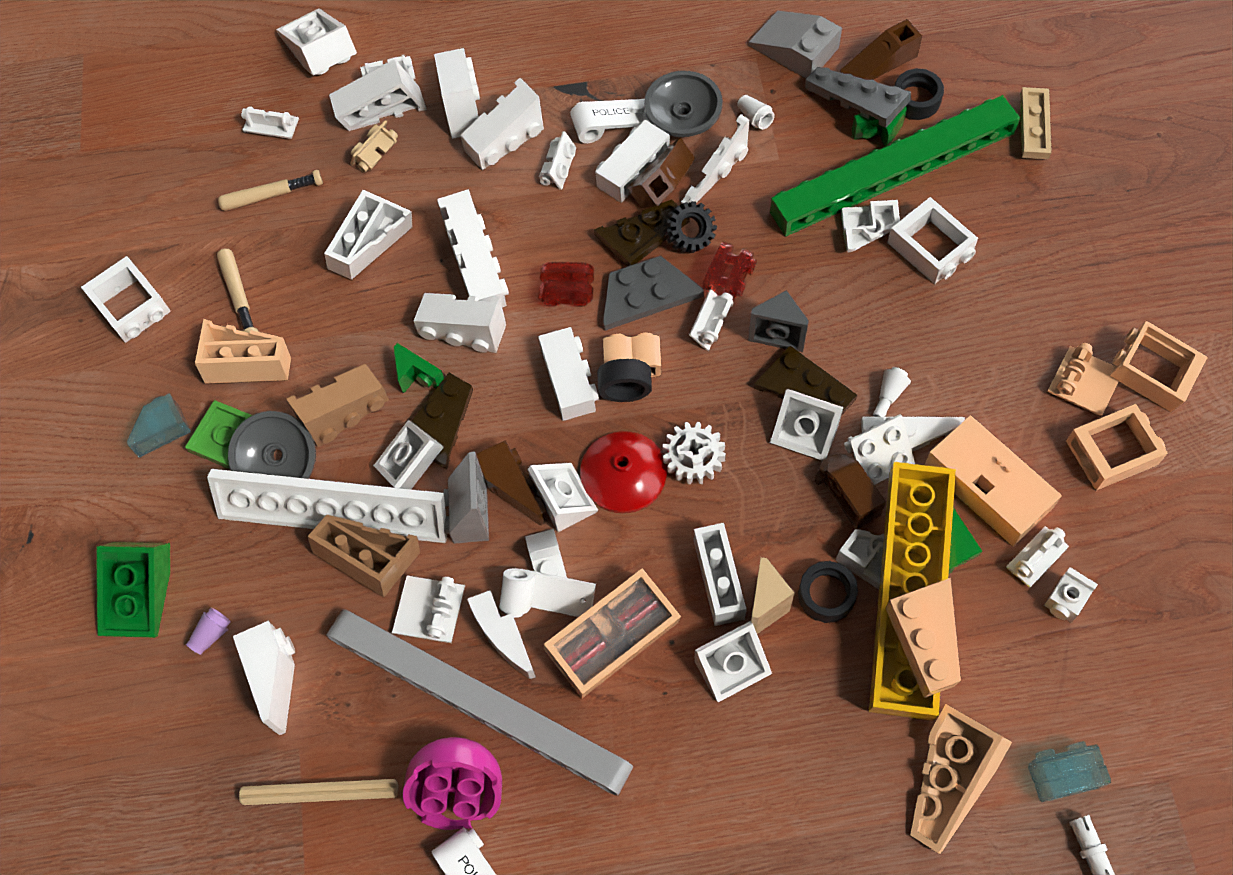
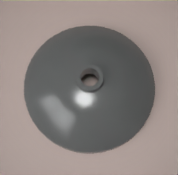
[644,71,723,137]
[228,411,316,479]

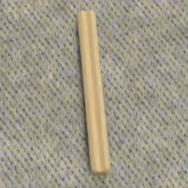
[239,779,398,805]

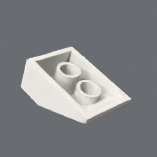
[276,8,357,75]
[233,621,296,735]

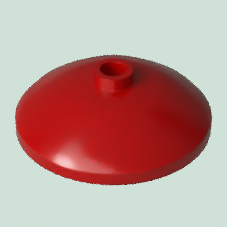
[580,431,667,513]

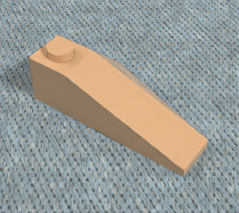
[910,704,1012,854]

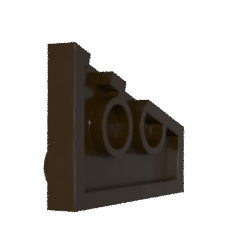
[594,199,690,266]
[754,346,857,416]
[411,372,473,469]

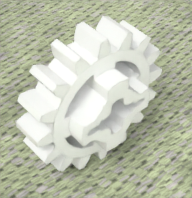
[663,422,726,484]

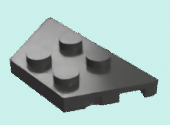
[603,256,704,331]

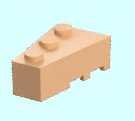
[886,578,961,698]

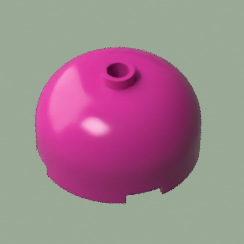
[403,737,502,830]

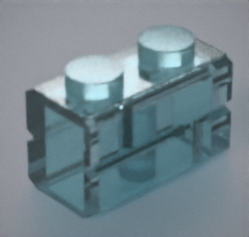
[1028,741,1111,803]

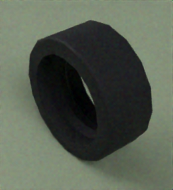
[894,68,944,120]
[597,358,652,402]
[798,561,858,623]

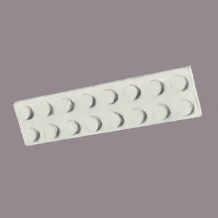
[207,469,447,543]

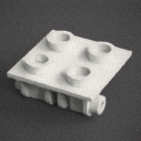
[844,414,915,485]
[392,576,465,643]

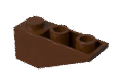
[840,19,922,80]
[626,137,695,208]
[476,440,546,526]

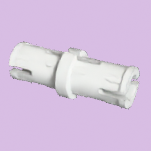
[1069,815,1115,875]

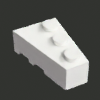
[434,48,480,139]
[329,59,427,131]
[460,78,544,170]
[324,190,413,280]
[414,293,506,353]

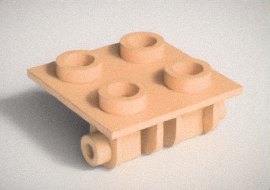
[1047,343,1119,417]

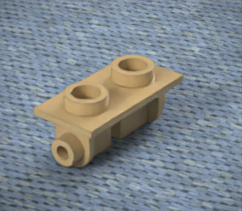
[350,120,398,173]

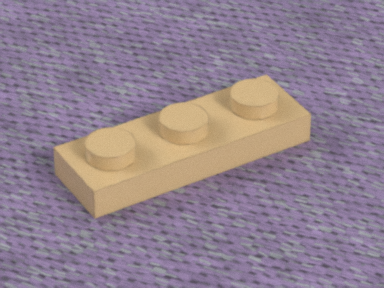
[1020,87,1051,159]

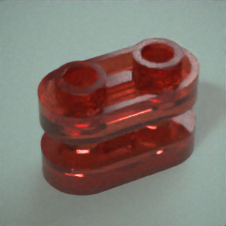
[702,241,757,300]
[538,262,595,307]

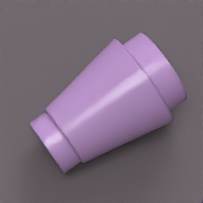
[186,608,231,655]

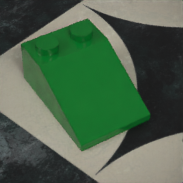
[97,542,170,638]

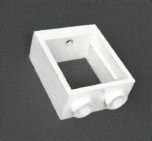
[888,197,978,284]
[81,256,171,343]

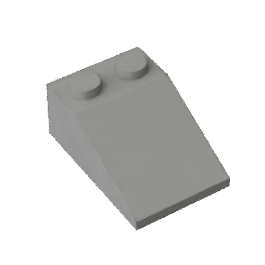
[748,10,842,79]
[443,452,489,544]

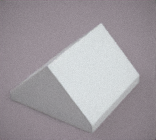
[770,389,843,461]
[373,420,443,489]
[528,463,598,532]
[695,621,772,702]

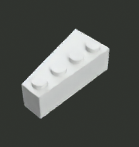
[437,189,509,307]

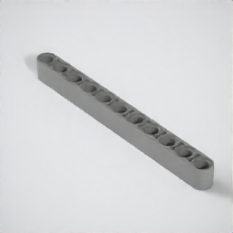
[326,609,633,796]

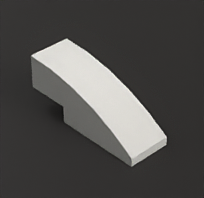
[467,590,536,679]

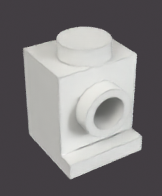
[1044,567,1098,622]

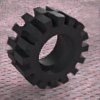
[664,201,717,254]

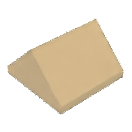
[751,557,794,634]

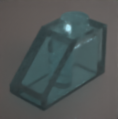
[127,393,191,458]

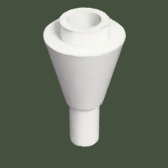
[873,367,911,417]

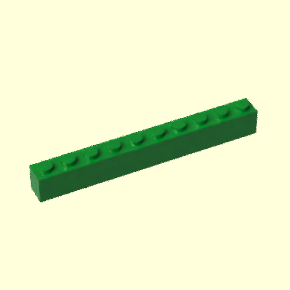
[770,95,1020,237]

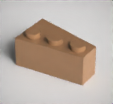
[286,364,389,447]
[308,515,420,597]

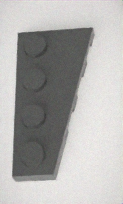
[805,67,911,128]

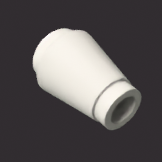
[737,95,775,130]

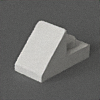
[525,529,567,578]

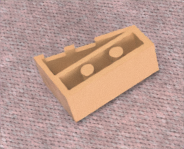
[195,319,291,384]

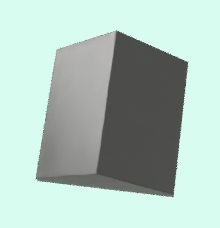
[748,290,809,353]

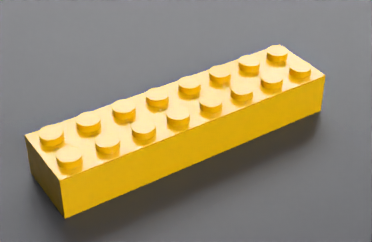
[869,462,956,721]

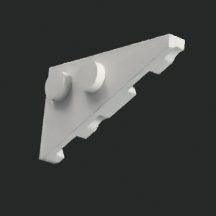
[681,115,749,204]
[861,417,965,452]

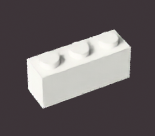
[595,120,670,203]
[538,327,599,421]
[694,523,746,626]

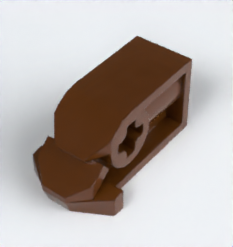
[815,454,886,529]

